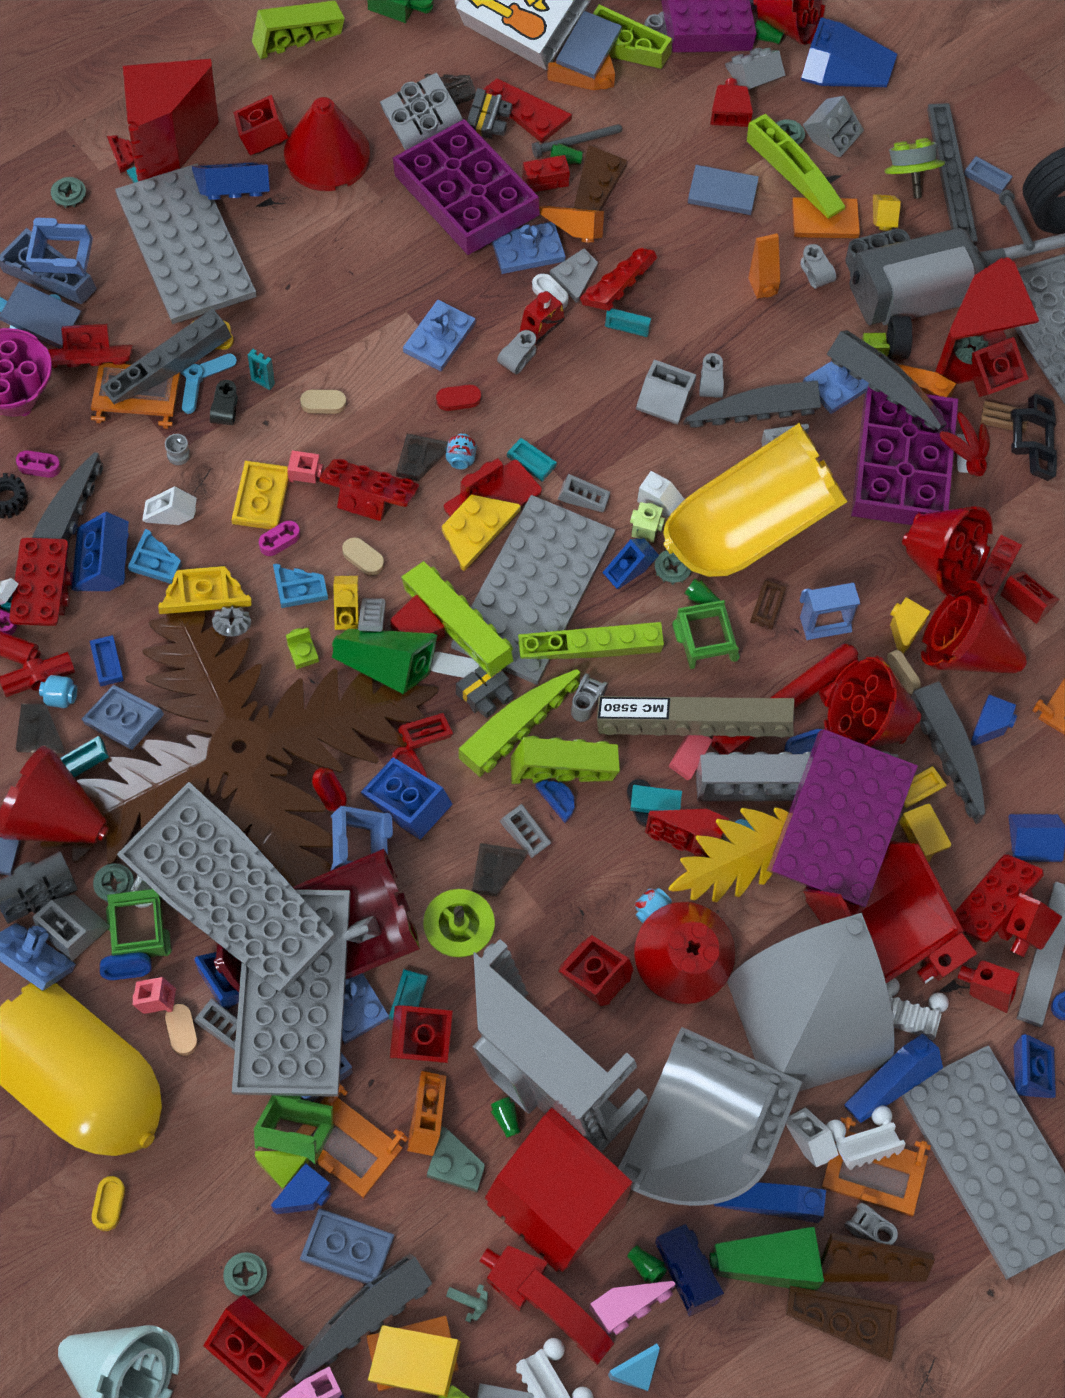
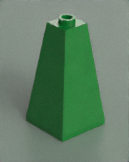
[332,629,437,694]
[709,1227,824,1291]

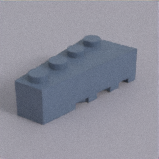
[0,228,97,304]

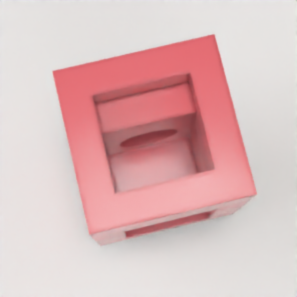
[287,450,324,484]
[132,977,176,1014]

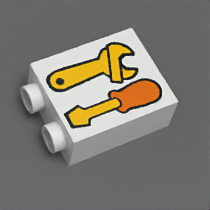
[455,0,591,70]

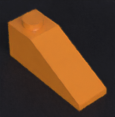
[547,54,615,90]
[539,206,604,243]
[748,233,780,299]
[895,363,956,398]
[407,1071,446,1156]

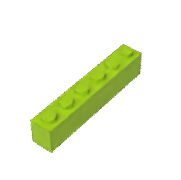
[401,561,513,677]

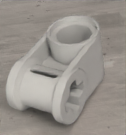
[800,244,836,289]
[497,330,536,375]
[699,353,724,398]
[571,673,608,722]
[844,1203,898,1245]

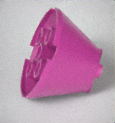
[0,328,52,417]

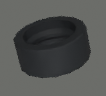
[887,316,913,359]

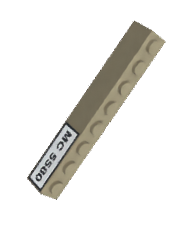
[597,696,795,738]

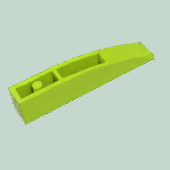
[747,114,845,219]
[518,622,664,659]
[459,669,580,777]

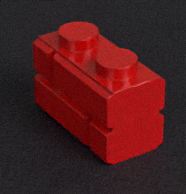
[522,155,570,192]

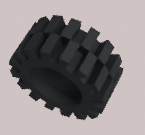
[0,473,28,519]

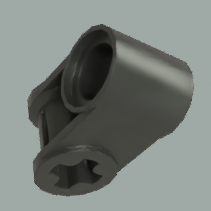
[210,380,238,426]

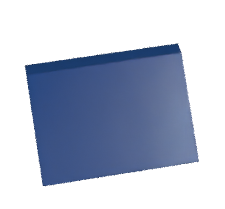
[1008,814,1065,862]
[194,952,239,1010]
[1014,1034,1056,1098]

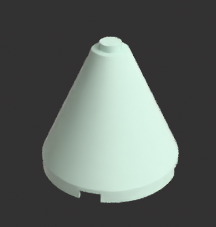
[58,1325,180,1398]

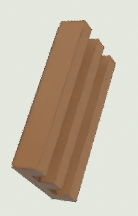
[980,401,1027,433]

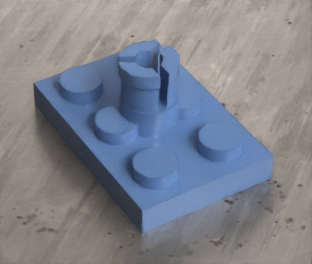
[492,222,565,274]
[403,300,476,372]
[803,362,869,414]
[0,923,76,991]
[342,973,389,1045]

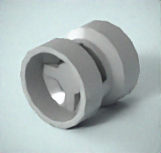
[165,434,190,465]

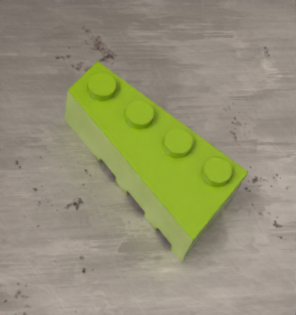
[252,1,345,59]
[593,4,672,69]
[511,736,620,784]

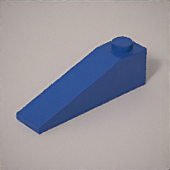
[844,1034,943,1123]
[714,1182,826,1223]

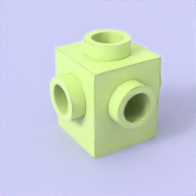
[630,502,665,543]

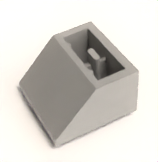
[725,47,785,89]
[803,96,864,157]
[636,359,696,425]
[33,894,110,961]

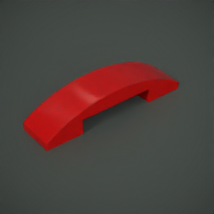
[976,535,1022,600]
[516,1269,614,1365]

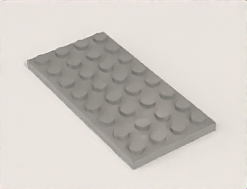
[115,164,257,324]
[451,495,615,685]
[232,890,351,1097]
[901,1045,1065,1280]

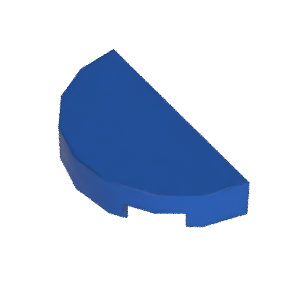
[535,780,575,823]

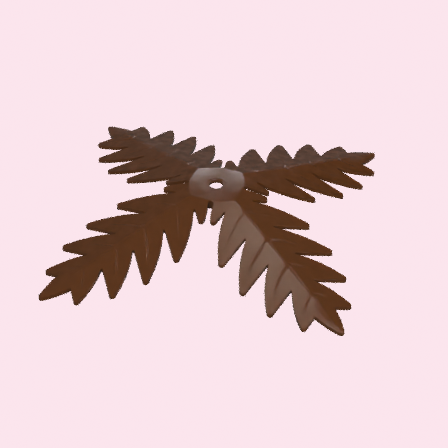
[40,610,438,887]

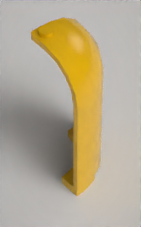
[663,423,848,577]
[0,983,162,1156]

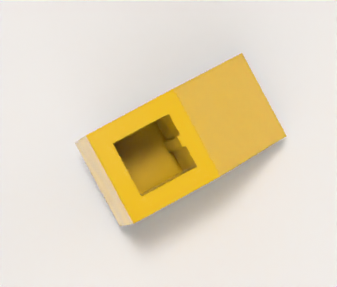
[333,576,359,630]

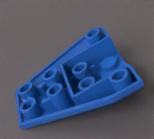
[801,17,897,87]

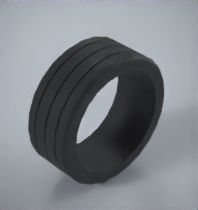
[1022,147,1065,234]

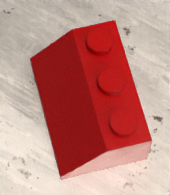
[203,1294,305,1398]

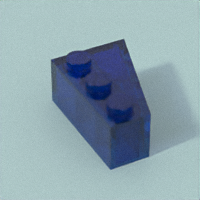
[655,1224,724,1317]

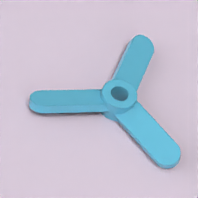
[180,354,237,414]

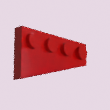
[483,78,572,143]
[579,248,657,311]

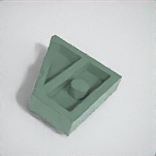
[427,1127,485,1192]

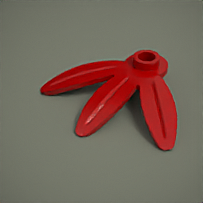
[940,412,990,477]

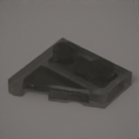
[424,74,476,106]
[396,433,448,481]
[16,704,65,753]
[472,843,527,897]

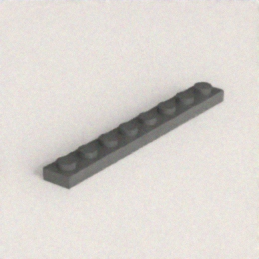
[927,103,978,246]

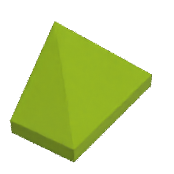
[255,1151,310,1189]

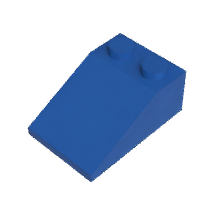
[361,757,453,840]

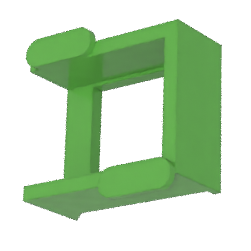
[672,600,740,669]
[106,889,171,957]
[254,1095,334,1164]

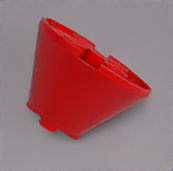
[753,0,826,45]
[902,506,993,596]
[824,657,921,748]
[634,902,735,1004]

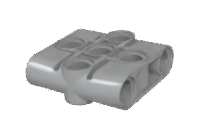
[380,72,463,150]

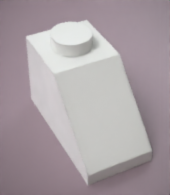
[637,471,685,518]
[143,486,197,525]
[786,1107,839,1167]

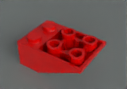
[645,809,730,858]

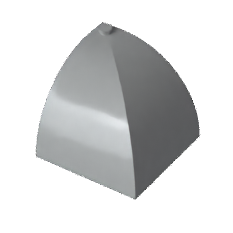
[727,913,894,1092]
[618,1027,802,1206]

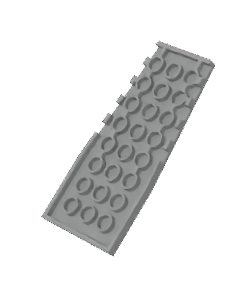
[1015,254,1065,404]
[117,782,336,993]

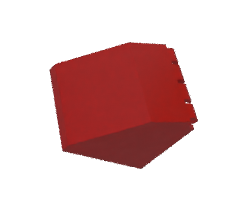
[123,59,219,181]
[935,257,1039,384]
[803,841,964,983]
[485,1107,633,1272]

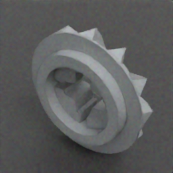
[212,605,251,637]

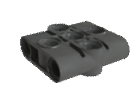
[0,852,78,924]

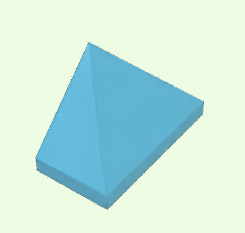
[608,1344,660,1391]

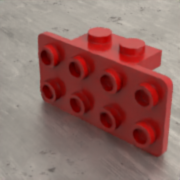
[48,324,133,368]
[444,458,542,517]
[319,459,419,521]
[9,538,73,626]
[954,854,1044,942]

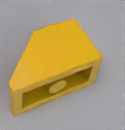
[873,194,901,231]
[890,597,931,655]

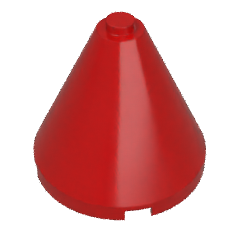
[284,97,370,191]
[921,581,1027,674]
[0,746,109,843]

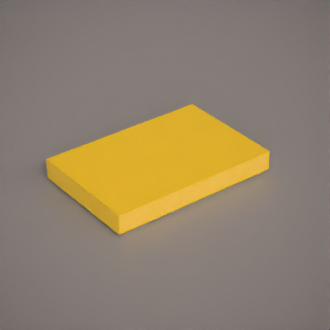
[231,461,289,530]
[368,1325,461,1397]

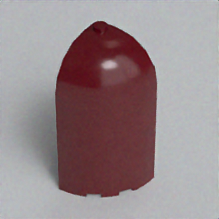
[214,849,420,992]

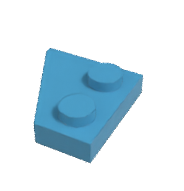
[128,529,182,584]
[273,564,328,608]

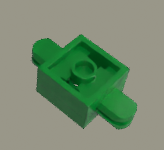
[367,0,434,23]

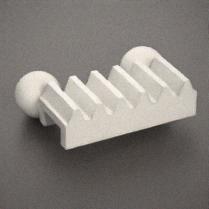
[886,978,949,1040]
[826,1105,906,1170]
[516,1338,593,1398]

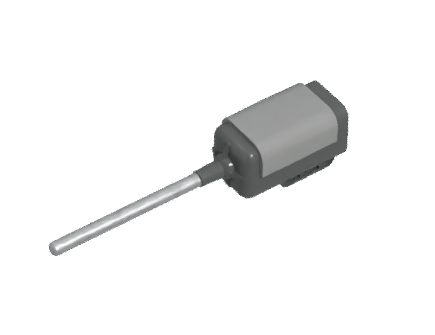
[845,228,1065,325]

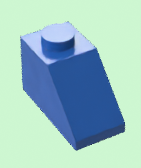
[602,538,659,589]
[970,695,1017,746]
[271,1163,331,1214]

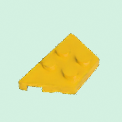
[442,495,521,571]
[158,566,251,614]

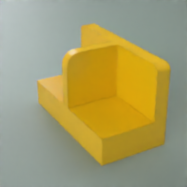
[899,804,951,862]

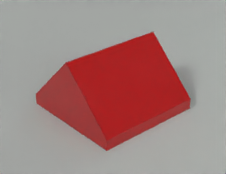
[1000,571,1060,624]

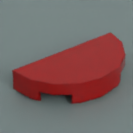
[107,135,134,173]

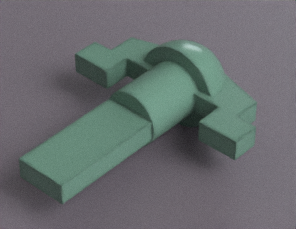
[446,1284,488,1322]

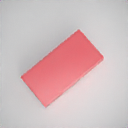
[668,735,712,780]

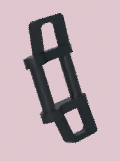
[1010,394,1057,481]

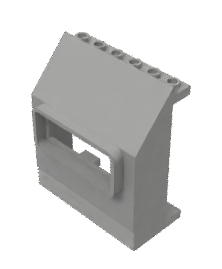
[472,939,648,1152]

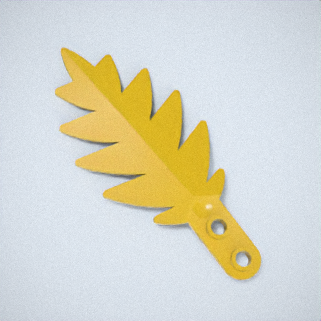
[669,808,789,902]

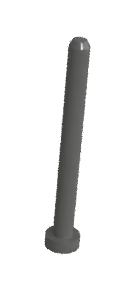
[532,124,622,158]
[999,190,1035,251]

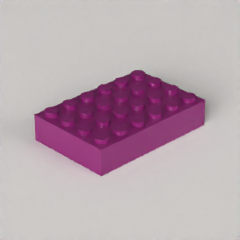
[661,0,756,53]
[393,119,540,255]
[851,386,958,525]
[767,729,918,907]

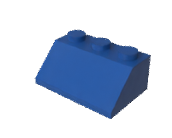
[192,162,270,200]
[72,512,129,591]

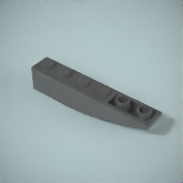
[101,308,232,404]
[826,330,947,430]
[683,380,821,428]
[32,452,103,549]
[911,681,985,824]
[290,1253,433,1384]

